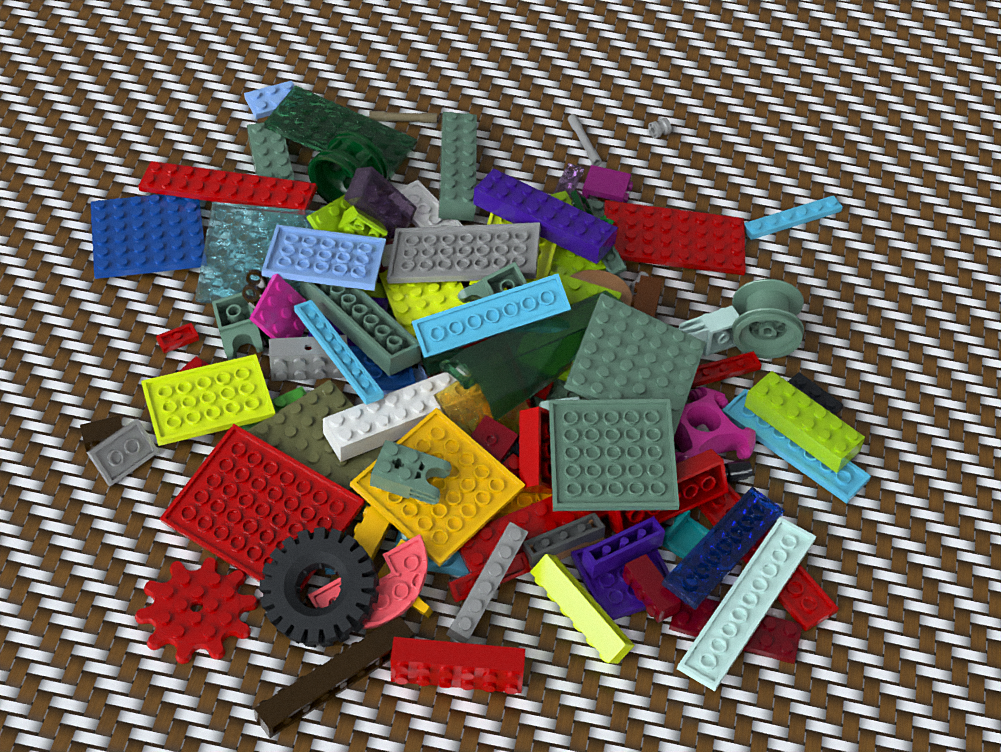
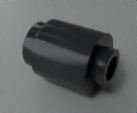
[724,460,753,483]

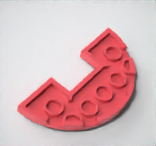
[308,534,428,629]

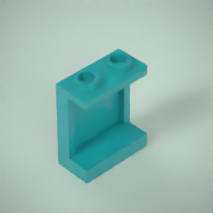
[662,510,728,572]

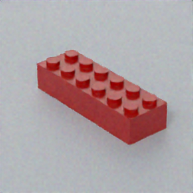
[607,449,729,534]
[391,637,526,694]

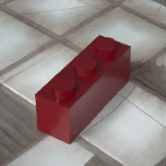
[623,554,681,623]

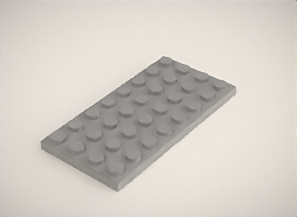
[387,223,541,284]

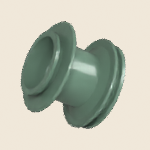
[731,279,804,359]

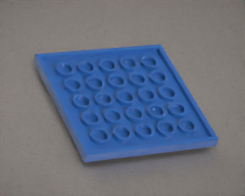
[91,194,207,279]

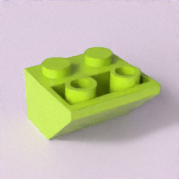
[338,205,388,238]

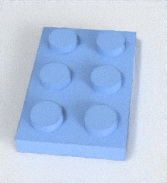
[244,81,304,119]

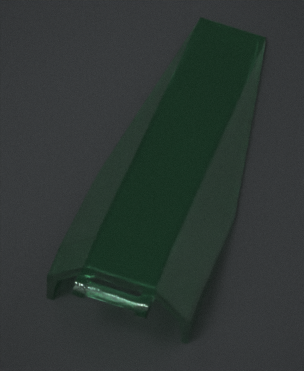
[439,290,625,421]

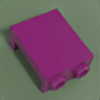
[582,165,633,203]

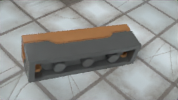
[522,512,605,570]

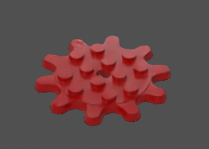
[135,557,259,664]

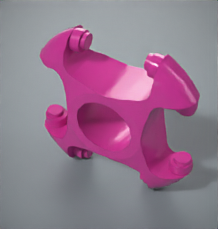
[674,386,756,464]

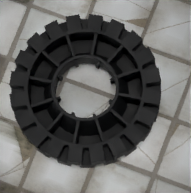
[259,527,379,648]

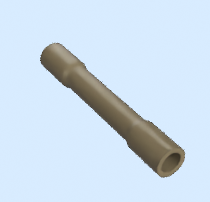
[369,111,437,123]

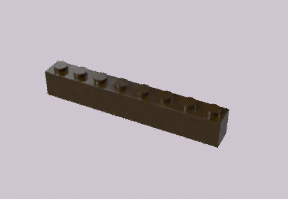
[254,616,415,738]

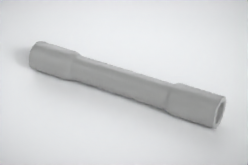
[568,114,602,166]

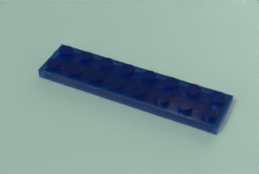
[661,487,785,610]

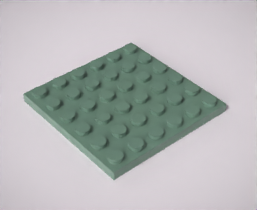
[563,293,706,436]
[549,399,679,511]

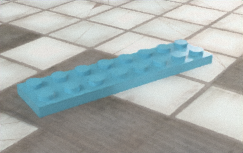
[412,274,571,359]
[722,389,871,504]

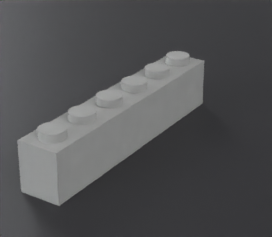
[446,522,528,643]

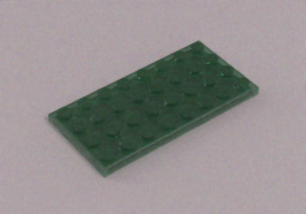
[264,85,417,183]

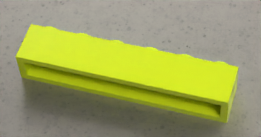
[530,554,635,664]

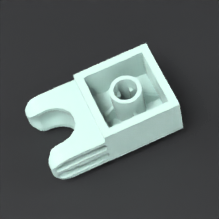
[678,306,739,357]

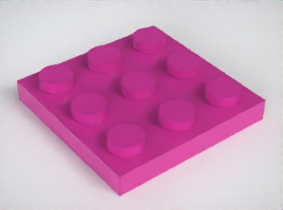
[249,274,306,339]

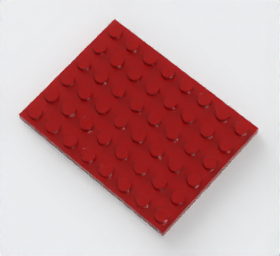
[159,424,365,592]

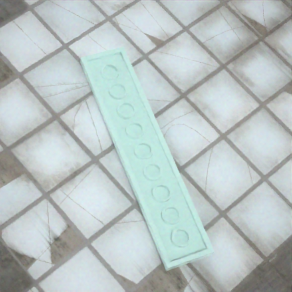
[677,517,816,691]

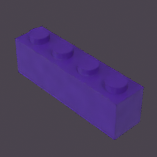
[581,516,665,579]

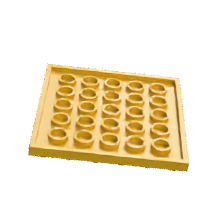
[350,408,525,567]

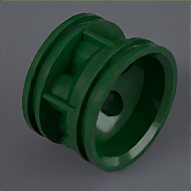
[308,131,389,209]

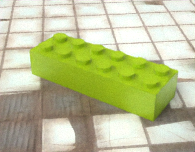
[744,371,865,473]

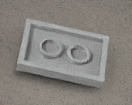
[86,419,159,486]

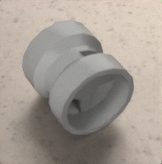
[648,118,672,139]

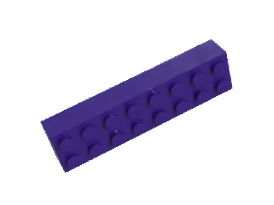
[473,169,618,264]

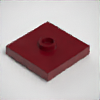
[470,415,519,463]

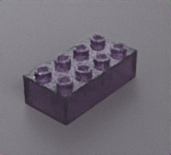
[344,167,417,238]

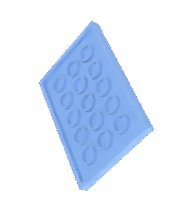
[262,225,386,291]

